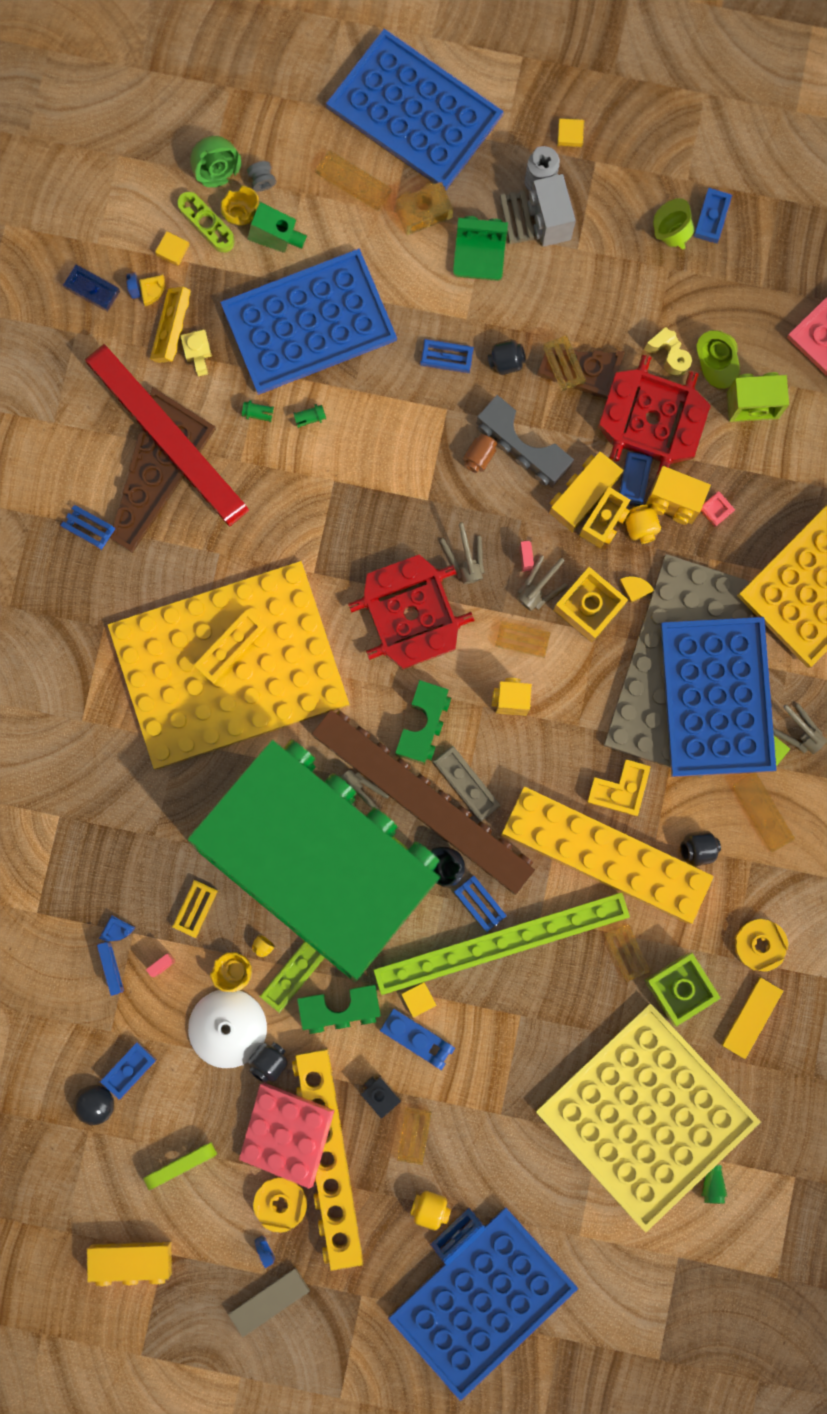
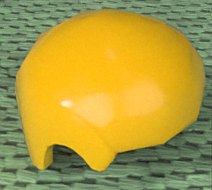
[221,186,259,225]
[210,952,252,992]

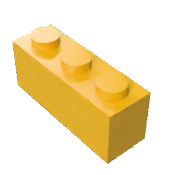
[549,451,623,532]
[87,1242,172,1286]

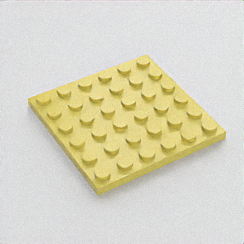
[536,1003,761,1232]

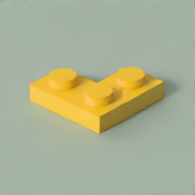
[587,760,651,817]

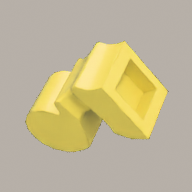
[644,327,692,376]

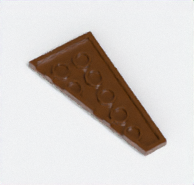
[110,387,216,553]

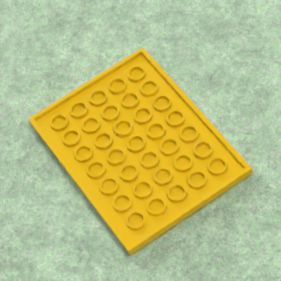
[108,561,349,770]

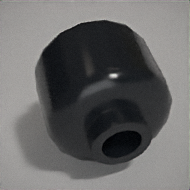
[488,339,526,375]
[680,830,721,866]
[248,1042,288,1083]

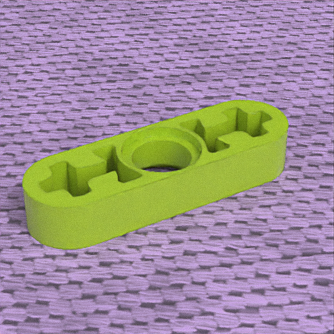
[178,192,235,253]
[143,1142,217,1191]

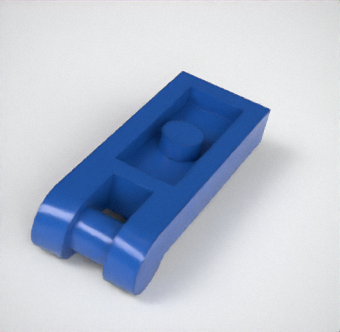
[380,1009,455,1070]

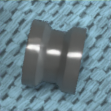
[247,161,276,192]

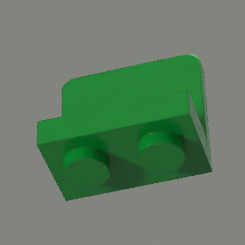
[453,216,508,281]

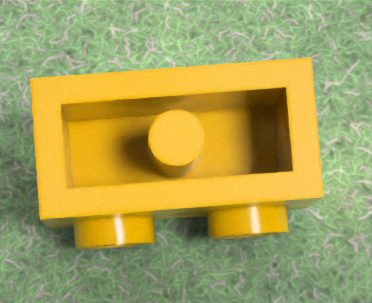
[579,487,630,549]
[491,678,532,716]

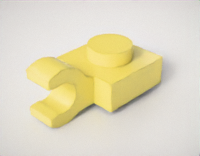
[181,330,211,377]

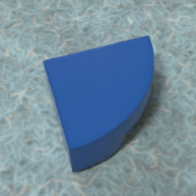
[126,272,141,299]
[99,915,136,941]
[254,1235,275,1268]

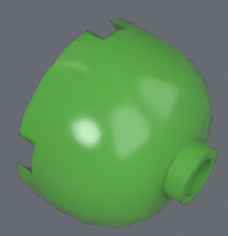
[190,135,241,187]

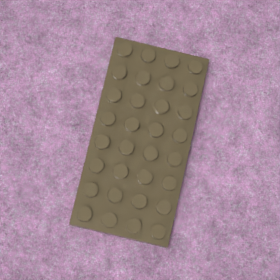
[603,554,754,778]

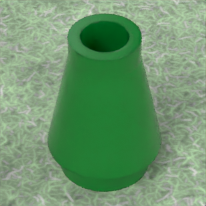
[701,1165,728,1204]

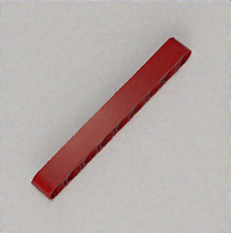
[84,344,250,527]

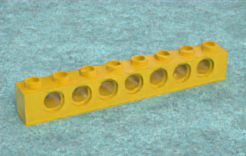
[292,1048,363,1270]

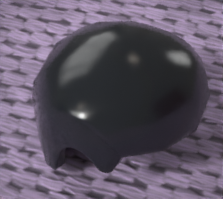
[430,847,465,887]
[73,1085,114,1126]

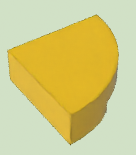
[139,275,165,306]
[619,577,654,603]

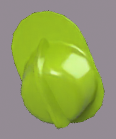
[653,198,694,249]
[697,330,740,389]

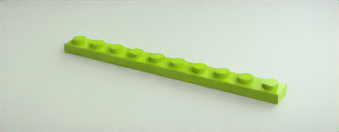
[374,893,630,995]

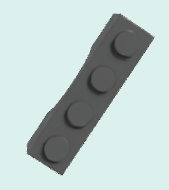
[476,395,574,488]

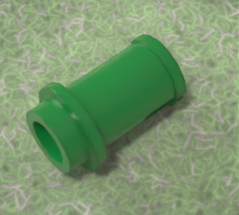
[241,400,274,423]
[293,403,326,428]

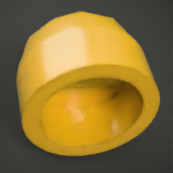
[252,934,275,957]

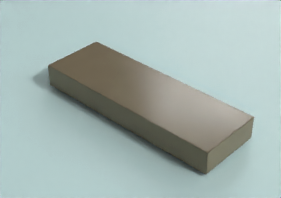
[433,746,501,822]
[228,1267,310,1337]

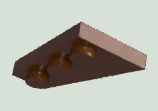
[537,350,625,399]

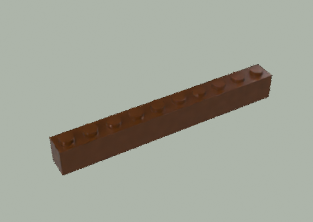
[312,710,535,895]

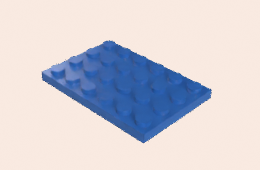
[326,29,504,191]
[221,248,397,395]
[660,617,777,777]
[388,1206,578,1401]

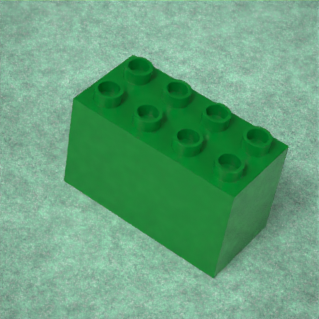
[188,739,440,983]

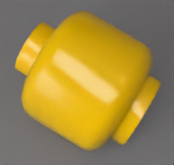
[625,505,661,544]
[410,1191,451,1230]

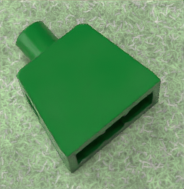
[247,202,307,252]

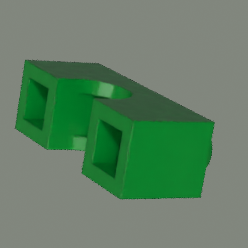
[395,680,452,765]
[297,984,381,1034]

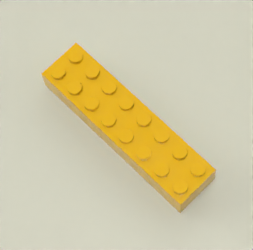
[501,786,714,924]

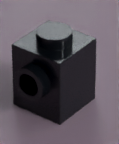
[361,1075,401,1119]

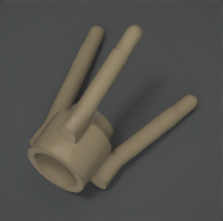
[440,522,485,584]
[517,555,567,611]
[773,703,827,754]
[340,769,389,809]

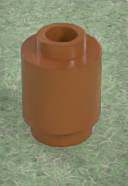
[463,434,497,473]

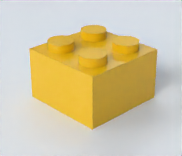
[645,466,711,525]
[554,567,628,643]

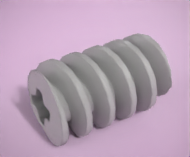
[525,146,560,191]

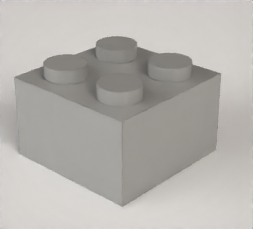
[527,174,576,247]

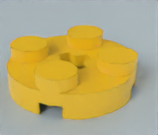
[735,919,788,971]
[253,1177,307,1233]

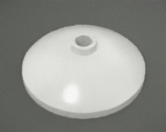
[188,990,267,1068]

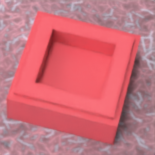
[701,491,735,527]
[519,541,534,572]
[146,953,176,977]

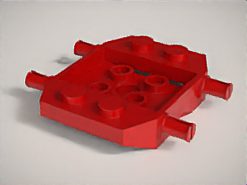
[598,355,711,475]
[348,554,475,670]

